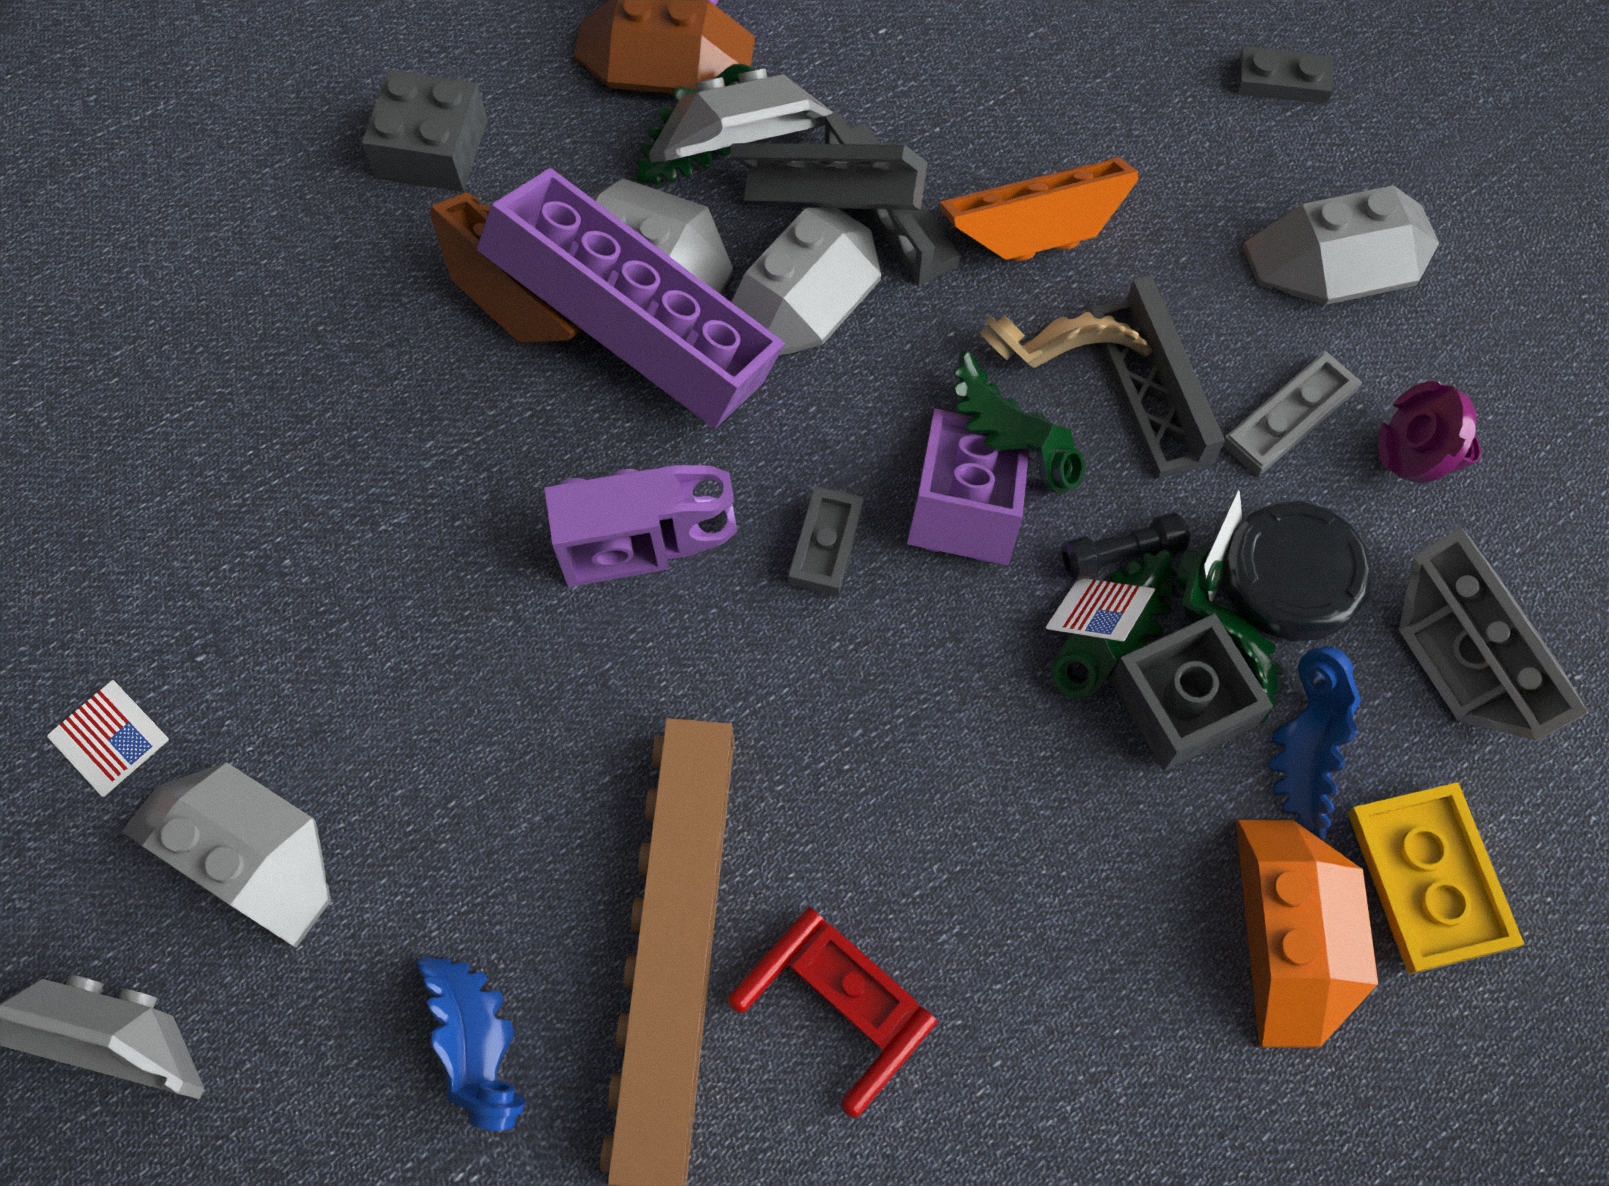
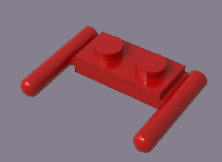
[728,907,938,1118]

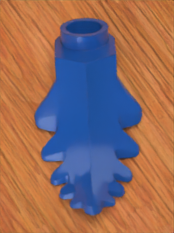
[1268,646,1361,839]
[416,956,525,1131]

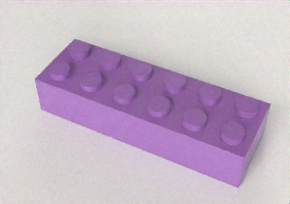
[476,168,785,429]

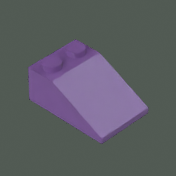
[907,408,1029,566]

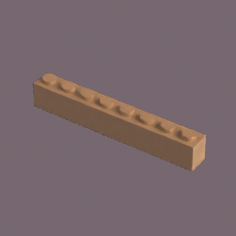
[600,718,735,1186]

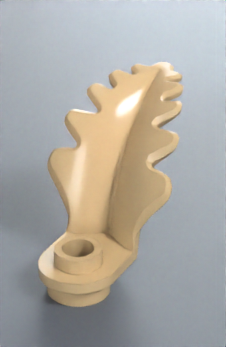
[980,312,1152,368]

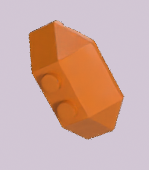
[940,157,1138,261]
[1236,820,1378,1048]

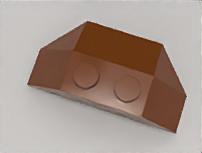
[574,0,755,94]
[429,192,584,343]

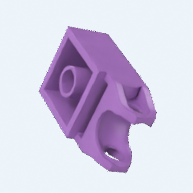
[544,465,737,587]

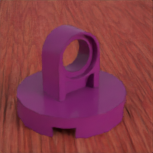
[1377,381,1481,484]

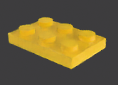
[1347,782,1525,975]

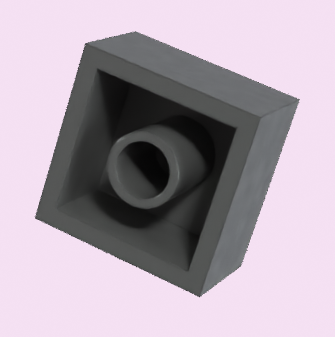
[362,69,488,192]
[1110,614,1273,772]

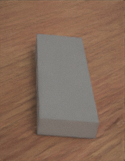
[1223,351,1362,477]

